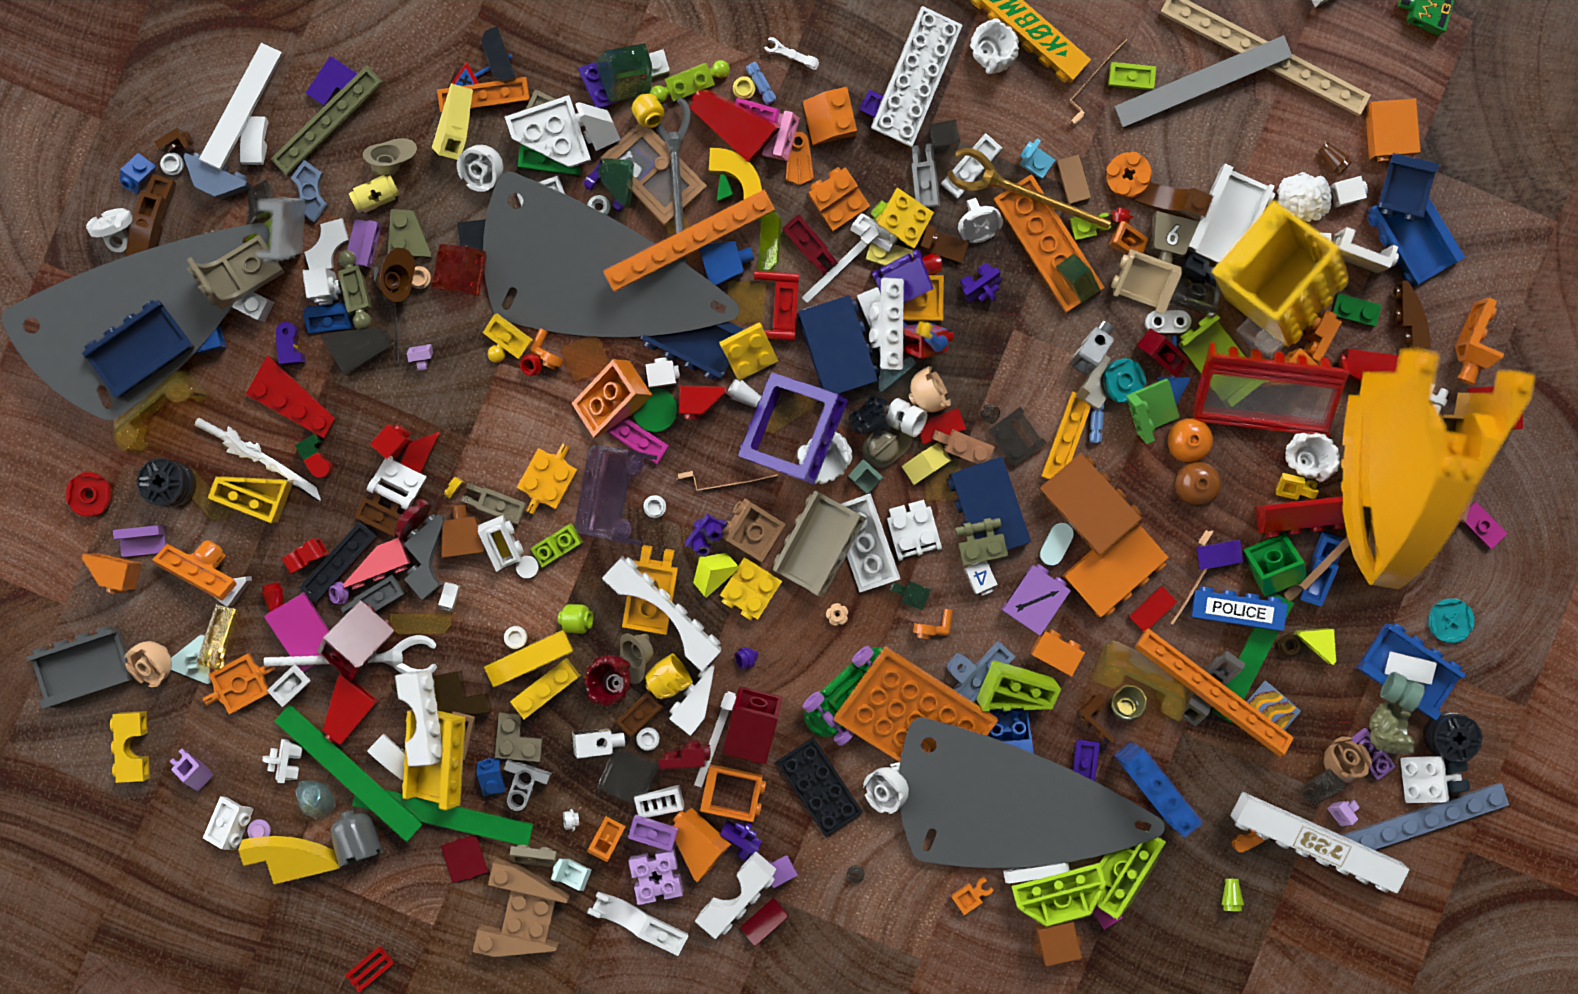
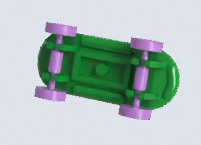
[803,646,884,746]

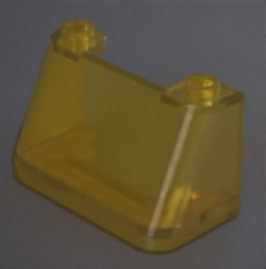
[113,367,208,454]
[1089,641,1187,722]

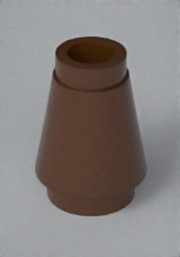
[1318,142,1352,175]

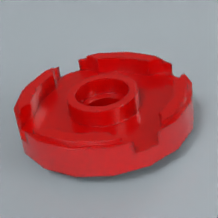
[65,472,112,517]

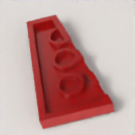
[246,355,336,438]

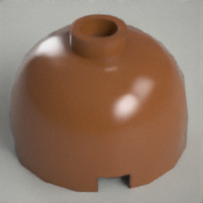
[1175,461,1221,506]

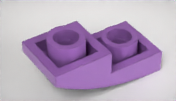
[1352,728,1396,780]

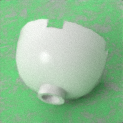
[457,145,504,192]
[863,767,909,814]

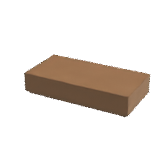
[1056,154,1091,205]

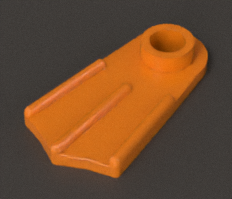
[786,132,814,186]

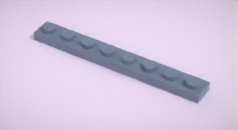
[1342,783,1509,850]

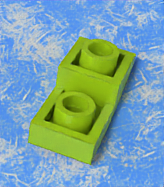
[530,523,583,567]

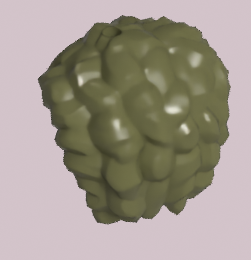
[1369,702,1415,754]

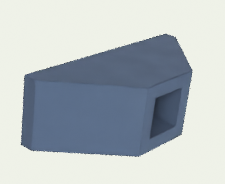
[184,152,252,200]

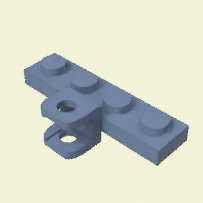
[946,641,1015,702]

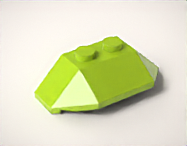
[1097,830,1166,920]
[1012,863,1106,927]

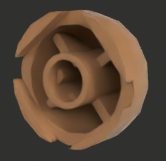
[1323,737,1372,783]

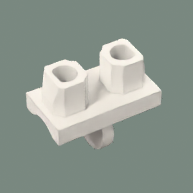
[262,739,302,783]

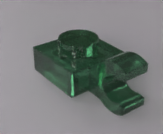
[889,581,931,610]

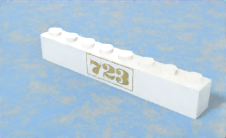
[1231,792,1410,893]

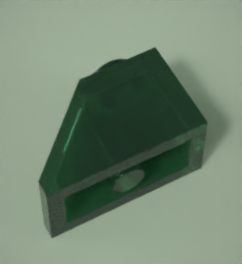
[598,158,634,208]

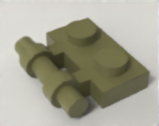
[955,518,1008,565]

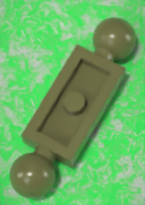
[338,250,372,330]

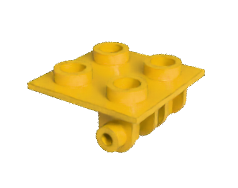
[876,187,934,249]

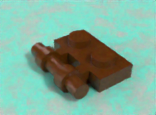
[354,485,412,537]

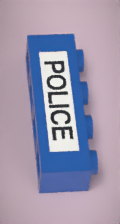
[1190,587,1288,631]

